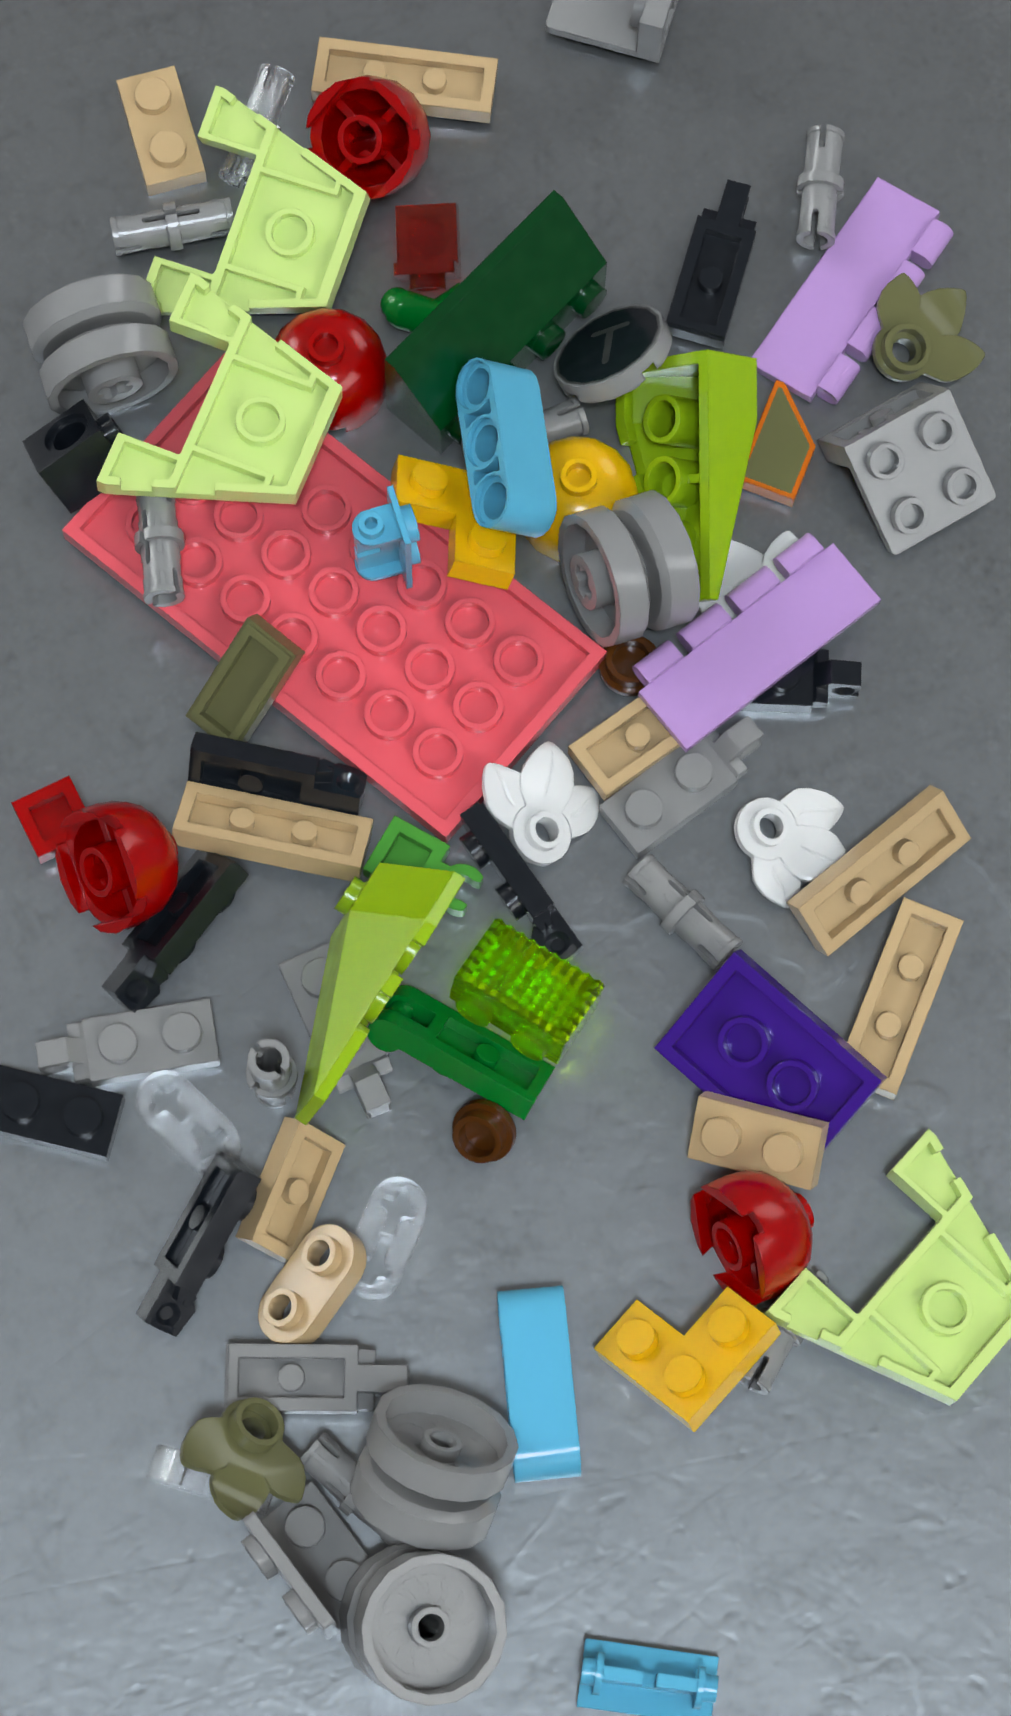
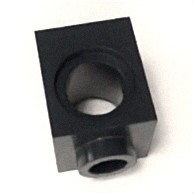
[22,399,124,514]

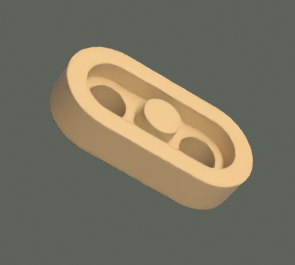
[258,1224,367,1344]

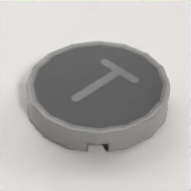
[553,304,673,403]

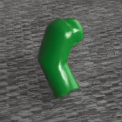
[380,283,460,333]

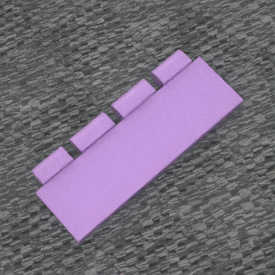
[752,177,954,405]
[632,533,881,753]

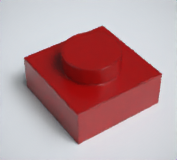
[11,776,85,864]

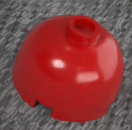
[306,75,431,199]
[275,308,387,432]
[55,801,179,934]
[690,1170,814,1306]

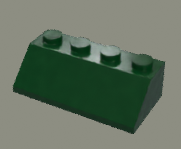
[384,190,607,455]

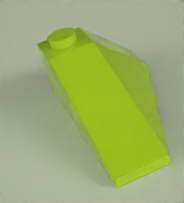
[615,349,757,602]
[295,863,466,1125]

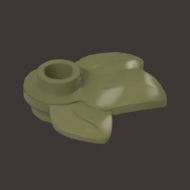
[872,273,985,383]
[180,1397,306,1521]

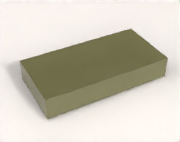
[185,614,305,742]

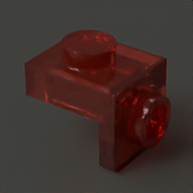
[393,203,461,292]

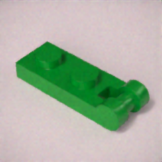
[368,985,555,1120]

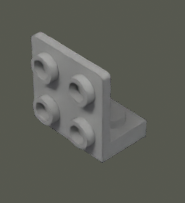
[546,0,678,63]
[817,382,996,555]
[241,1481,369,1640]

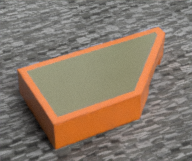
[742,380,816,507]

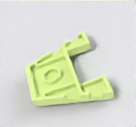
[146,86,370,316]
[96,273,342,505]
[764,1129,1011,1406]

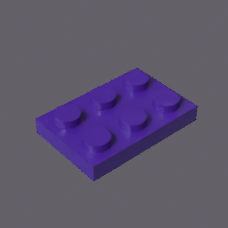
[654,949,887,1151]

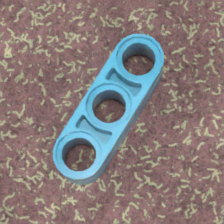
[456,357,557,538]
[497,1285,581,1483]

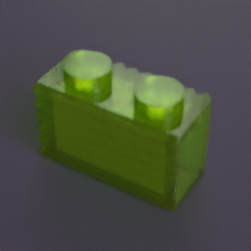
[449,918,605,1065]

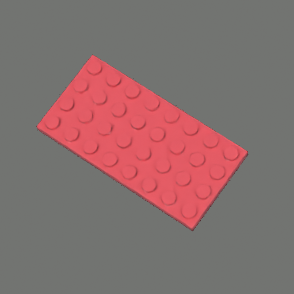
[62,353,607,844]

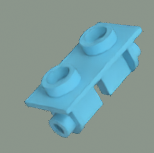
[352,485,421,589]
[576,1638,719,1716]

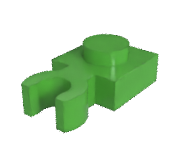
[363,815,483,917]

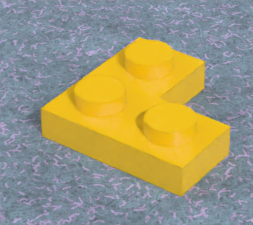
[391,454,516,590]
[594,1287,782,1433]

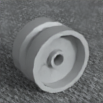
[23,273,179,416]
[558,490,700,647]
[350,1384,519,1552]
[339,1544,507,1706]

